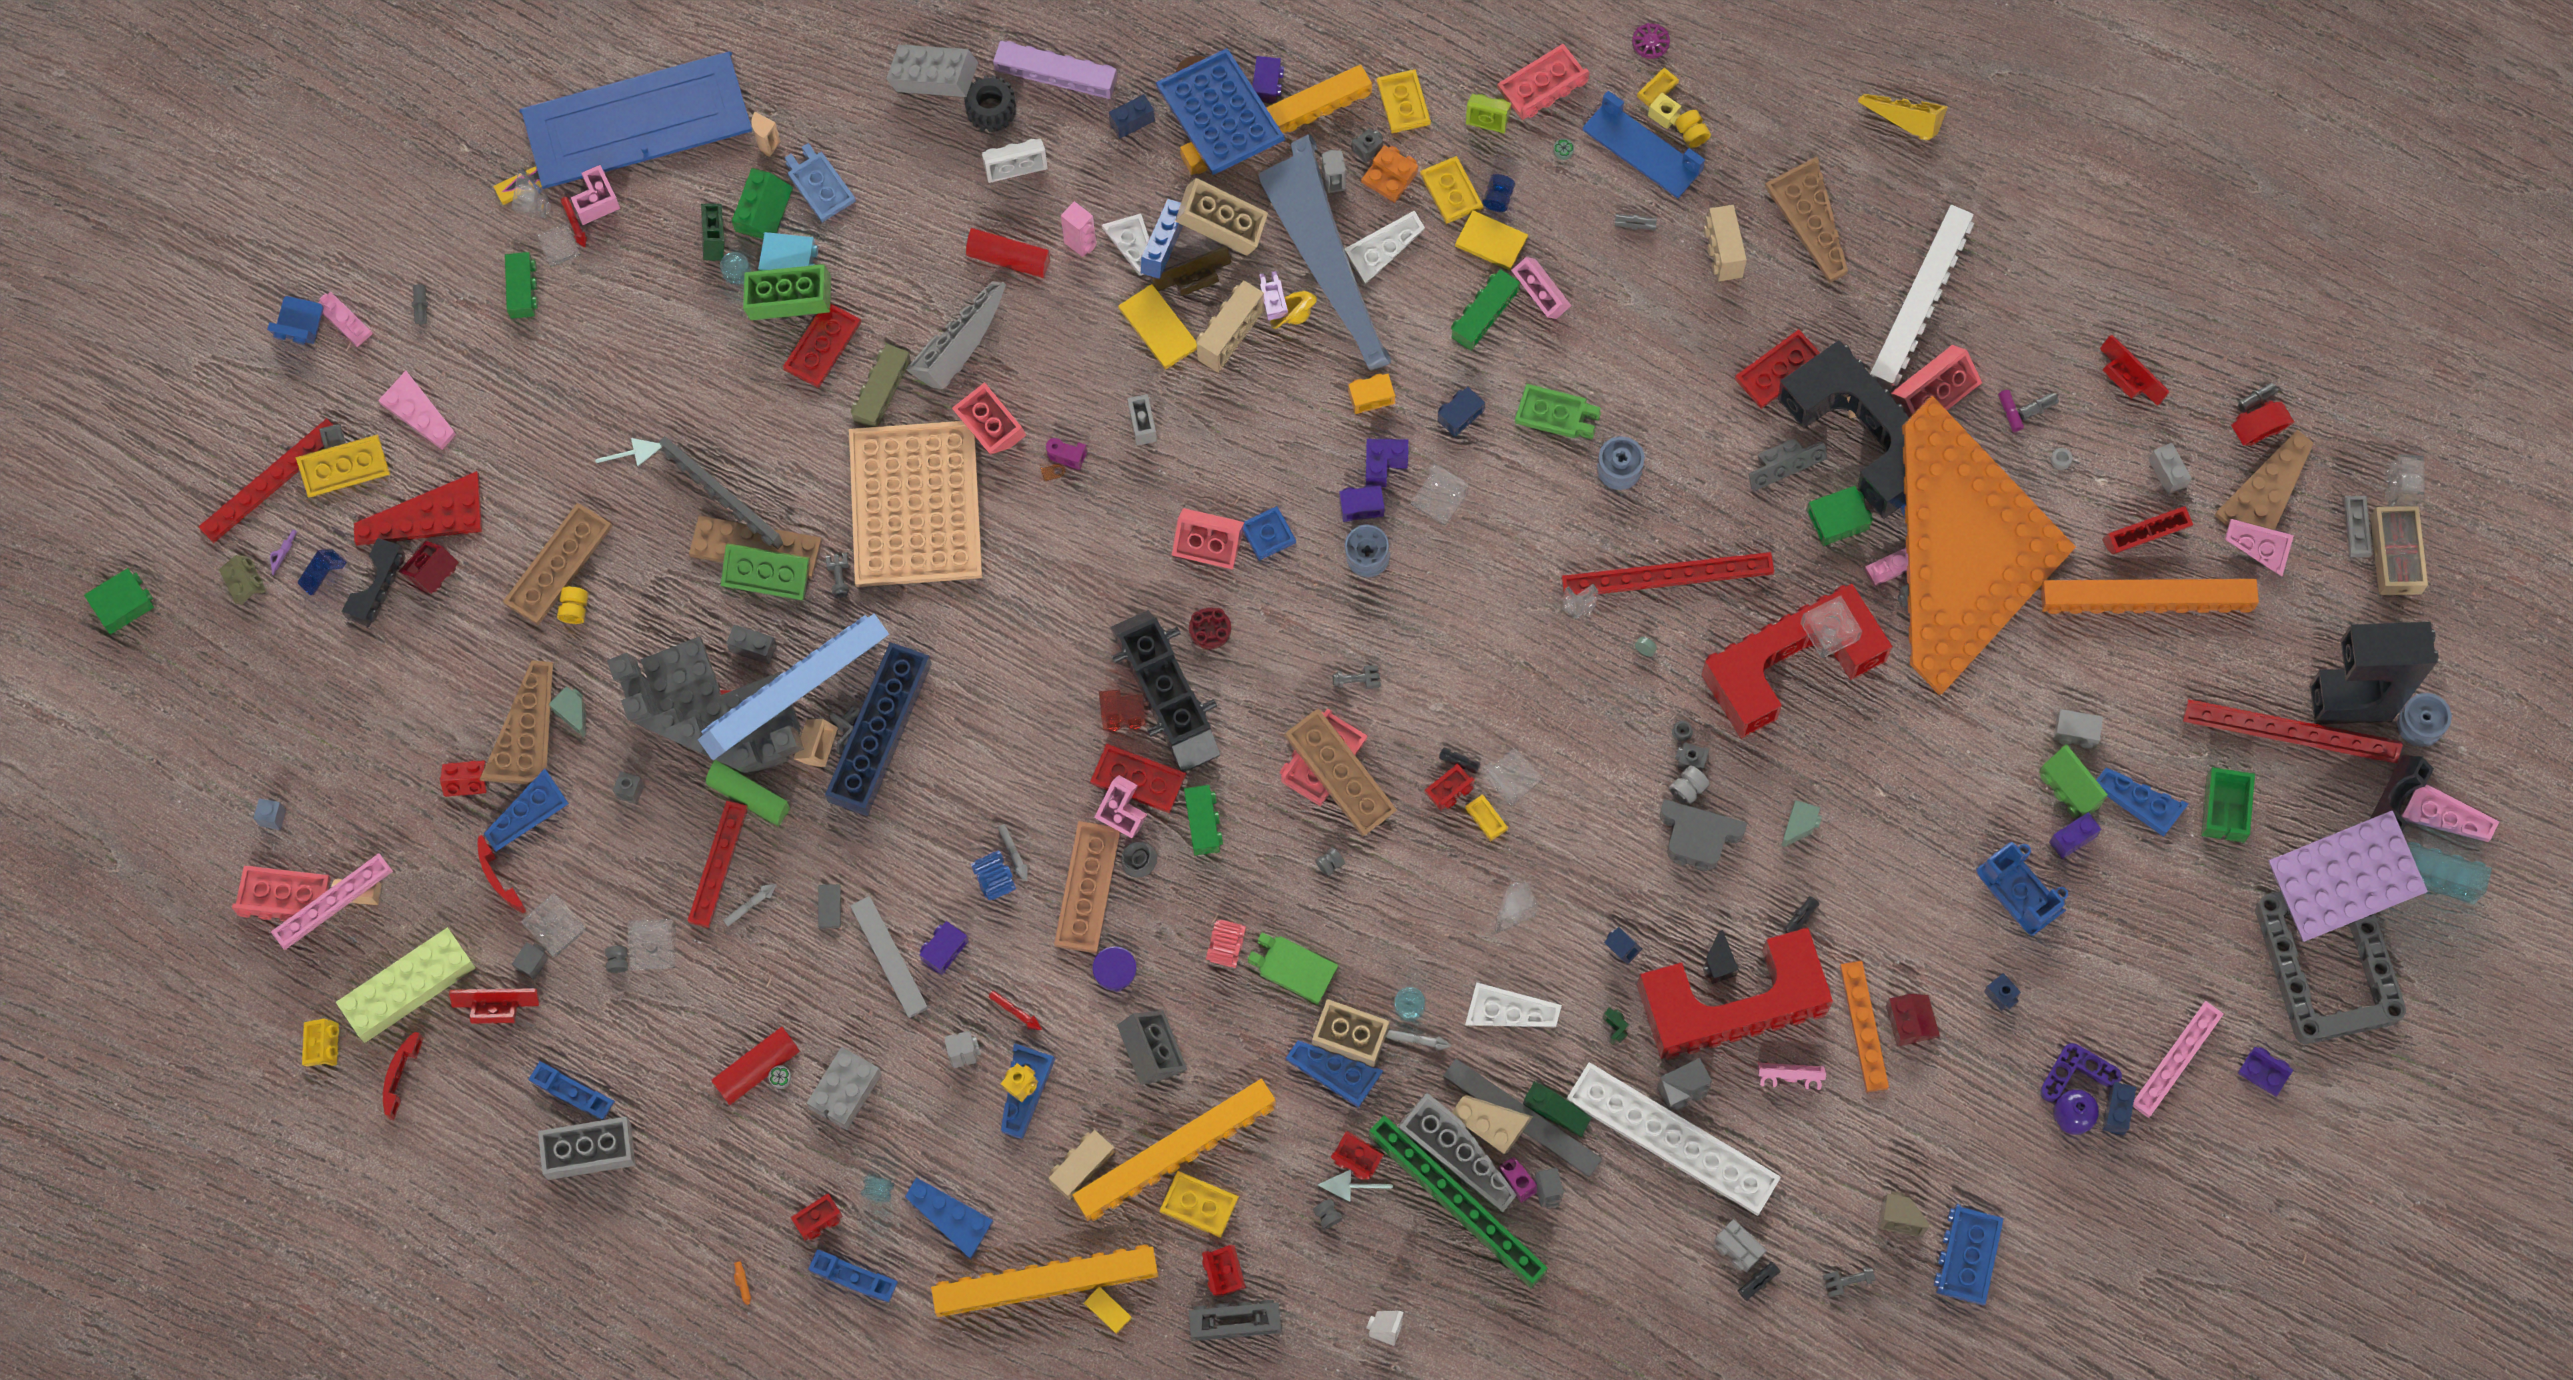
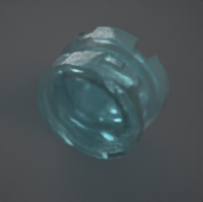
[720,252,751,285]
[1394,987,1425,1021]
[860,1176,895,1202]

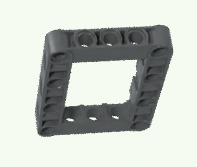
[2255,891,2406,1044]

